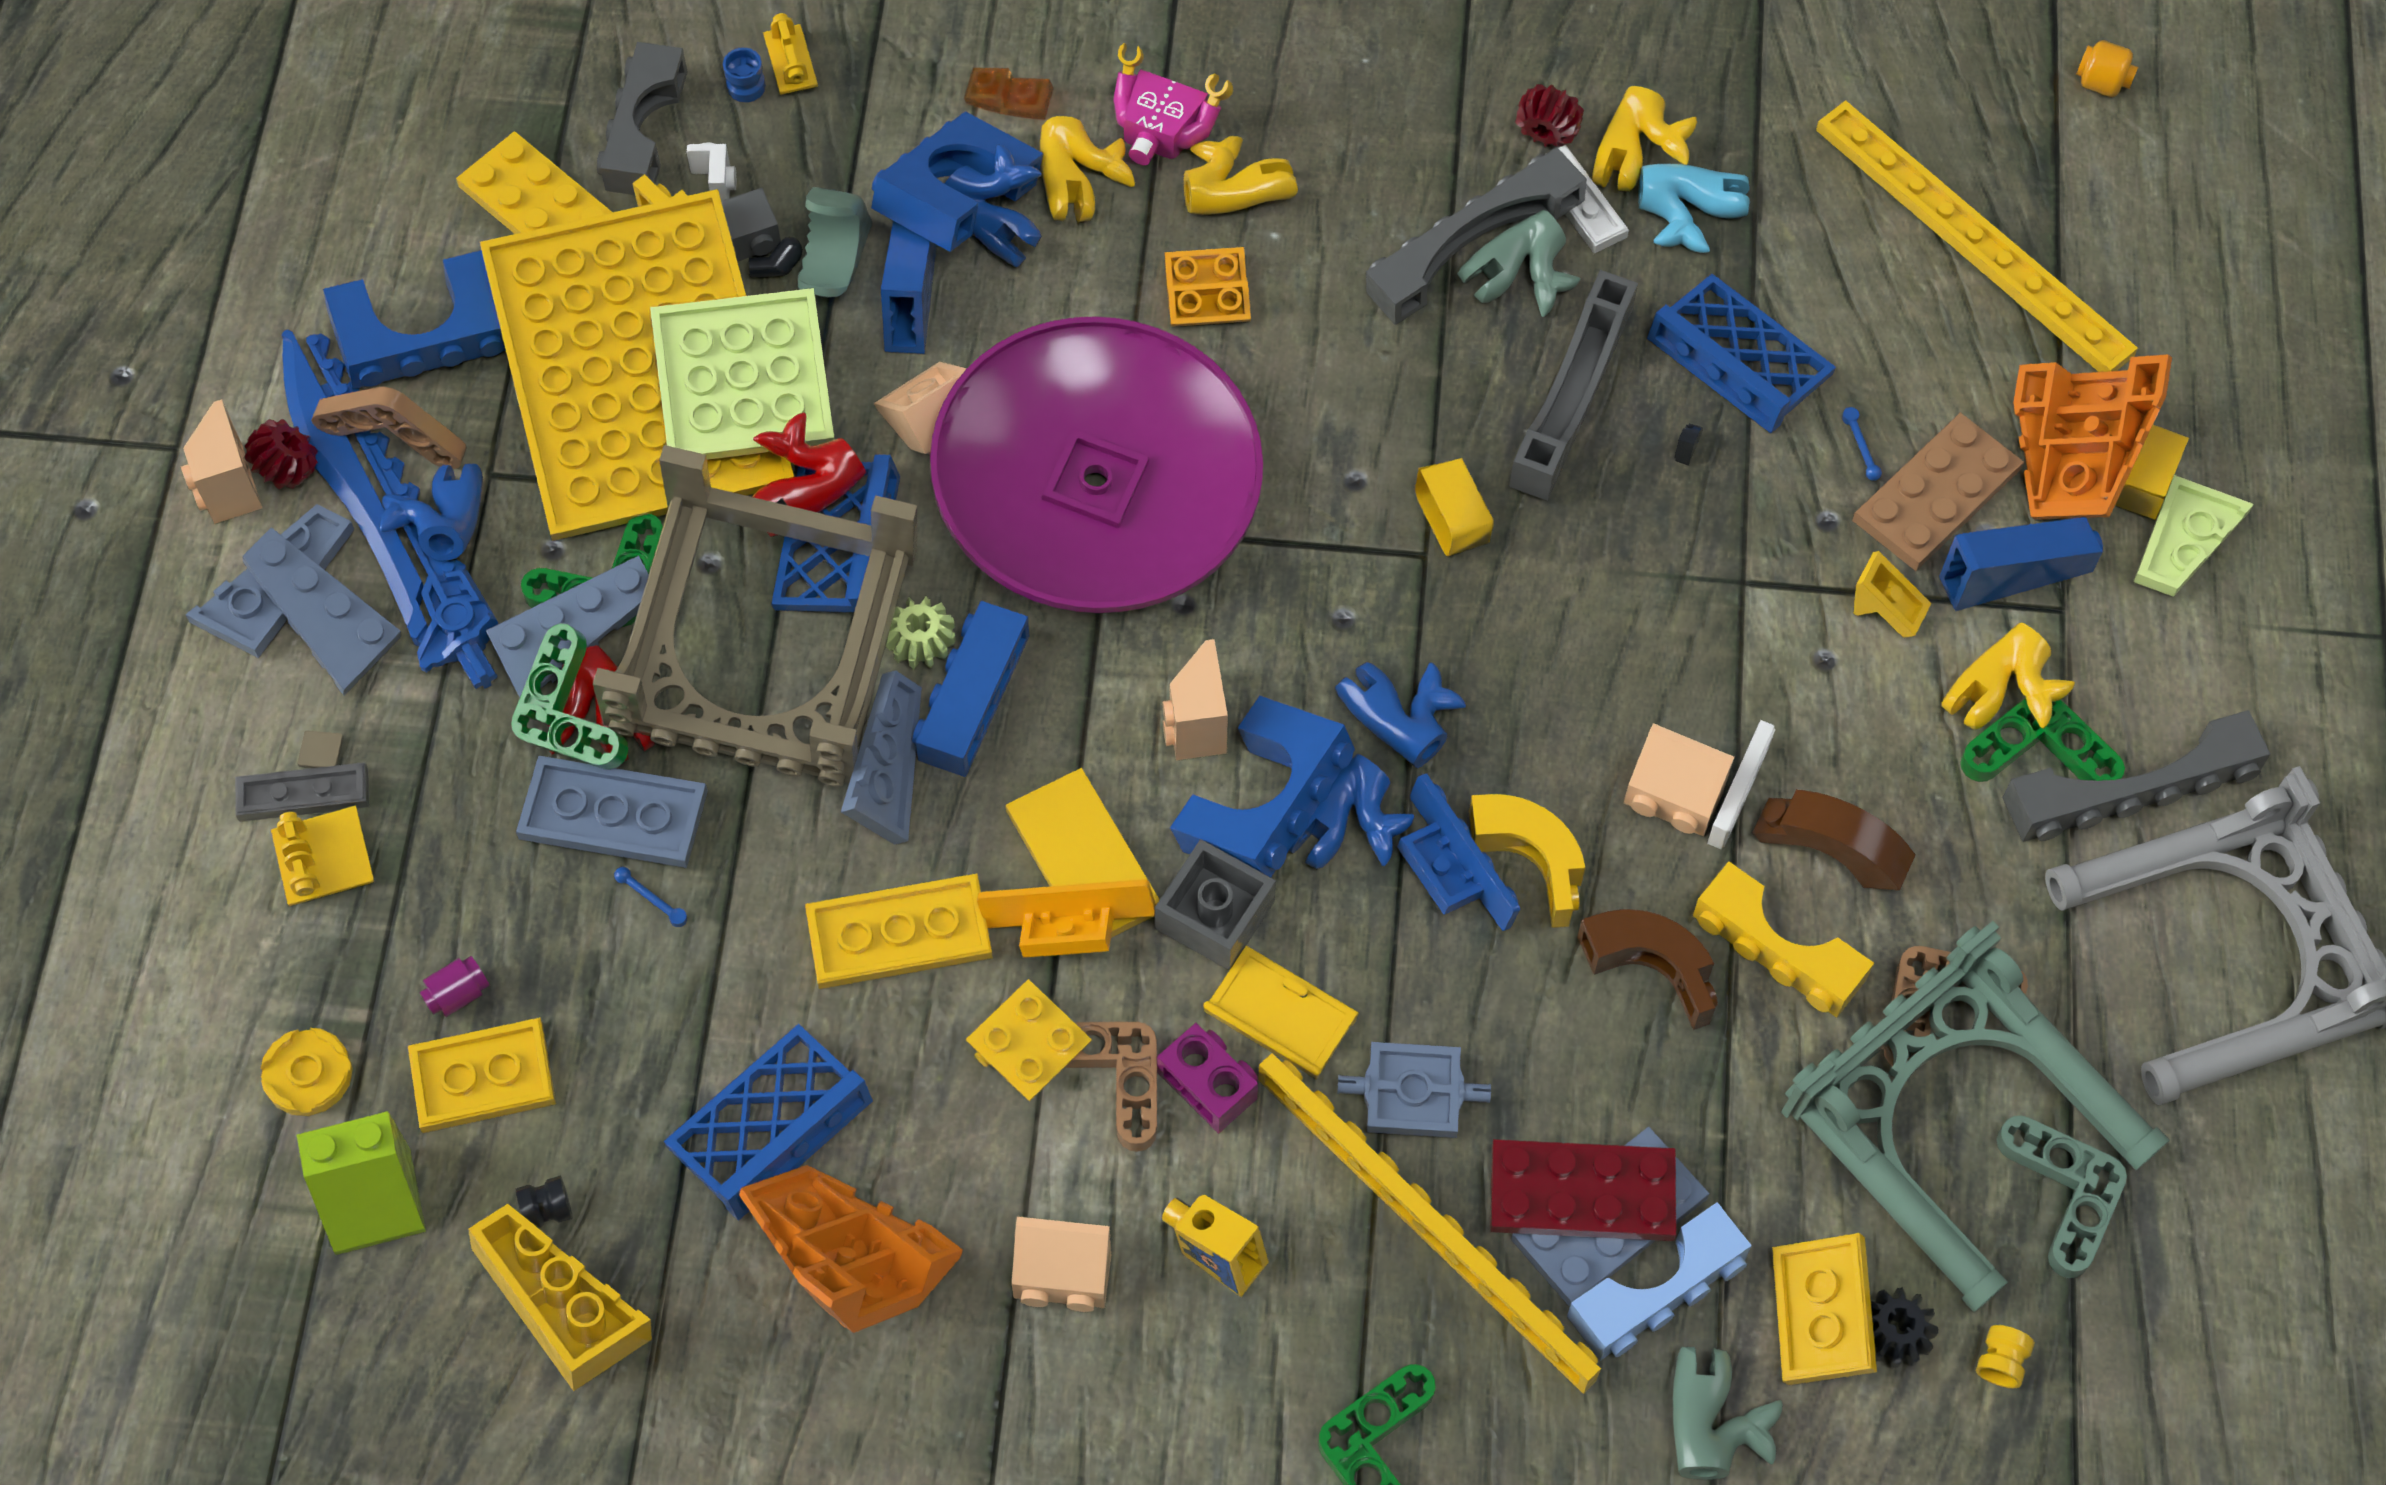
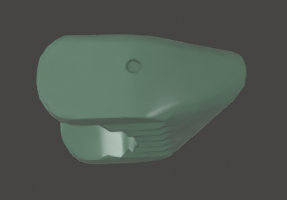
[797,187,872,297]

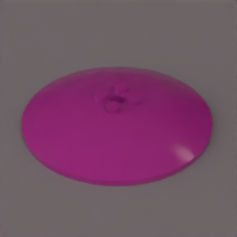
[930,316,1263,613]

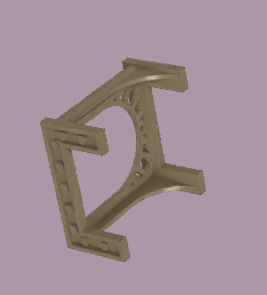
[593,445,917,787]

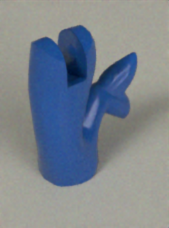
[944,144,1042,267]
[379,464,483,561]
[1335,662,1466,768]
[1289,754,1414,869]

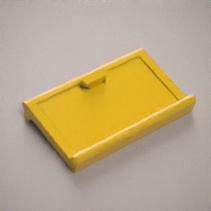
[1203,945,1359,1080]

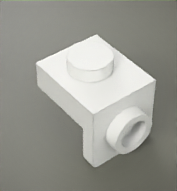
[687,142,737,203]

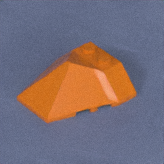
[2013,354,2172,520]
[739,1165,963,1333]

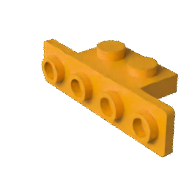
[977,879,1156,958]

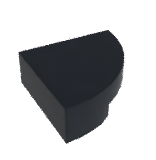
[1674,423,1703,466]

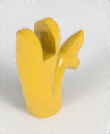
[1592,86,1697,191]
[1039,116,1135,222]
[1184,136,1298,215]
[1941,623,2075,730]

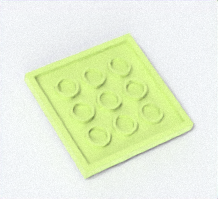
[650,288,834,460]

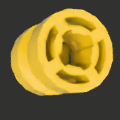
[1976,1325,2035,1388]

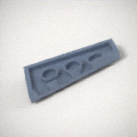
[242,527,401,696]

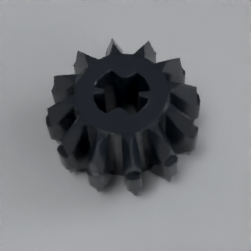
[1871,1287,1938,1369]

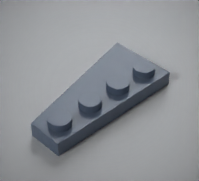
[186,504,355,658]
[486,556,649,697]
[841,670,922,845]

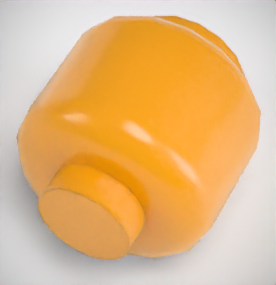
[2076,40,2138,97]

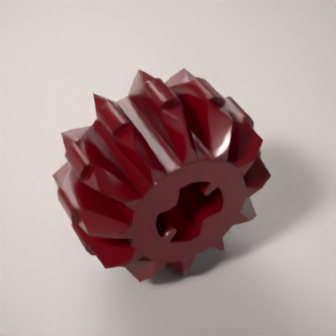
[1515,84,1584,147]
[244,419,318,490]

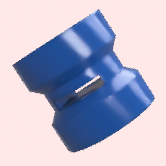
[723,47,766,103]

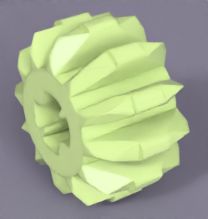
[886,596,956,670]

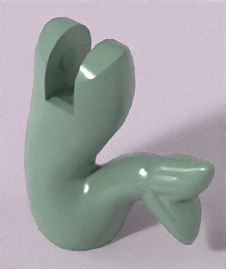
[1457,210,1581,317]
[1673,1347,1783,1480]

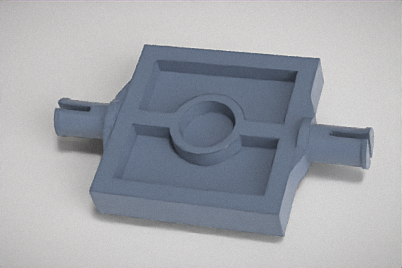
[1337,1042,1491,1138]

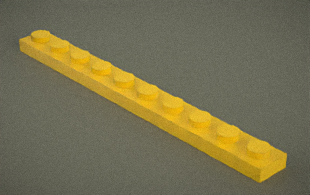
[1816,100,2138,372]
[1258,1053,1601,1394]

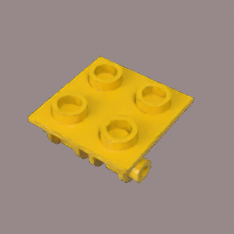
[271,805,374,906]
[965,979,1092,1102]

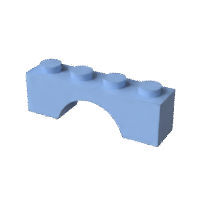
[1567,1202,1752,1361]

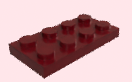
[1490,1139,1676,1241]

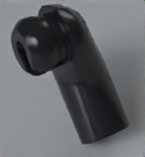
[749,236,803,278]

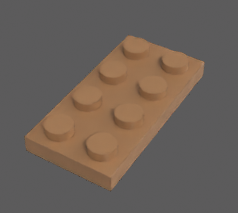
[1852,412,2024,571]

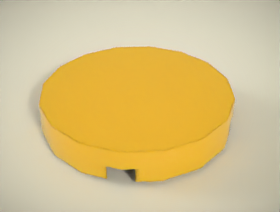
[261,1028,353,1116]

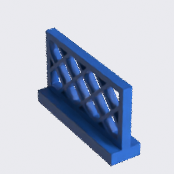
[1647,274,1836,433]
[771,455,900,612]
[664,1024,873,1221]

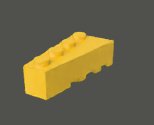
[468,1204,652,1391]

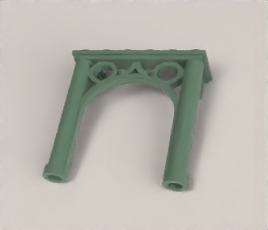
[1781,921,2170,1313]

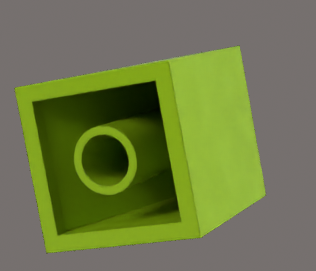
[296,1111,426,1255]

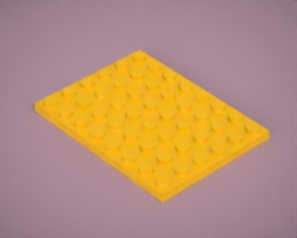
[480,189,794,541]

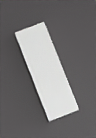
[1545,145,1629,254]
[1707,720,1775,849]

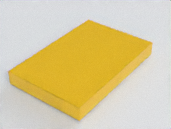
[408,1018,556,1133]
[1772,1233,1877,1385]

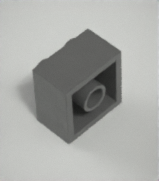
[1155,839,1276,970]

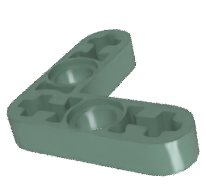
[1996,1115,2127,1278]

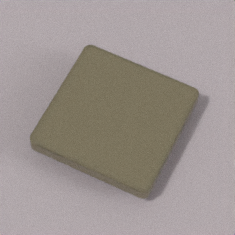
[297,731,343,768]

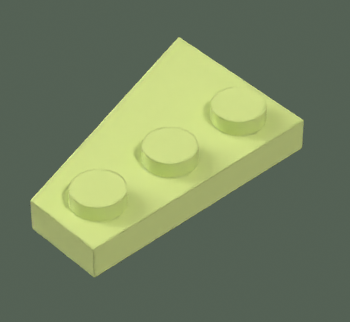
[2133,475,2254,597]

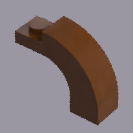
[1752,789,1915,891]
[1577,909,1718,1030]

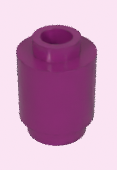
[419,956,490,1018]

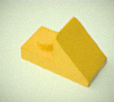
[1853,551,1932,638]

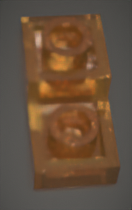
[964,67,1054,119]

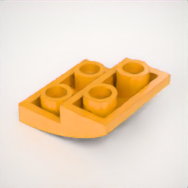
[1164,247,1251,327]

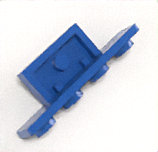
[1397,773,1520,931]

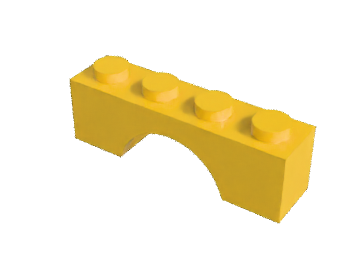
[1693,861,1874,1018]

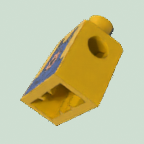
[1162,1195,1269,1297]

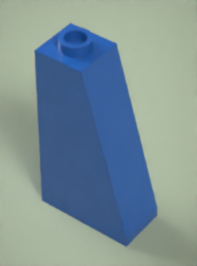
[881,221,937,354]
[1939,517,2103,611]

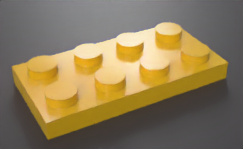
[456,131,612,234]

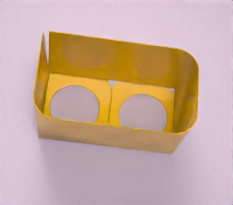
[2115,424,2189,520]
[1415,458,1494,556]

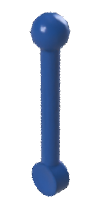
[1842,407,1882,481]
[614,867,687,927]

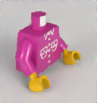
[1113,43,1233,165]

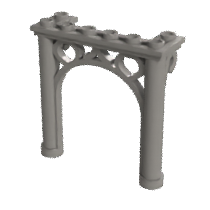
[2045,766,2386,1105]

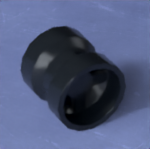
[516,1175,573,1228]

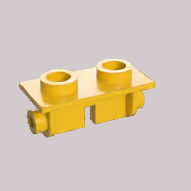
[763,13,818,95]

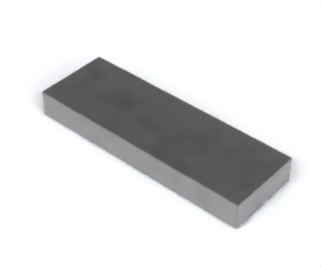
[235,762,369,822]

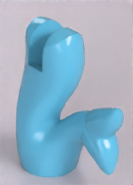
[1638,164,1750,253]

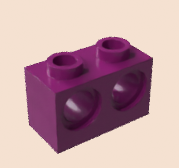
[1157,1023,1258,1134]

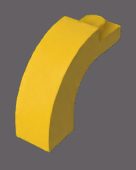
[1469,794,1585,928]

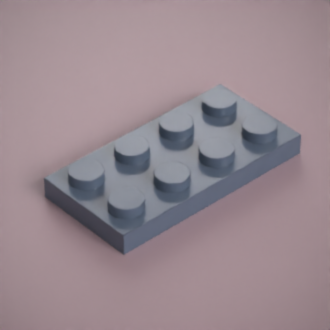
[516,756,708,868]
[1511,1127,1709,1307]

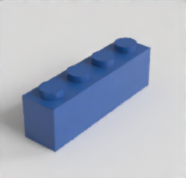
[912,601,1030,777]

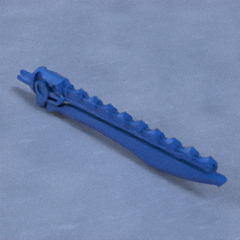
[281,330,498,689]

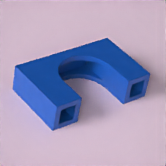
[871,111,1043,252]
[323,250,506,389]
[1170,695,1355,877]

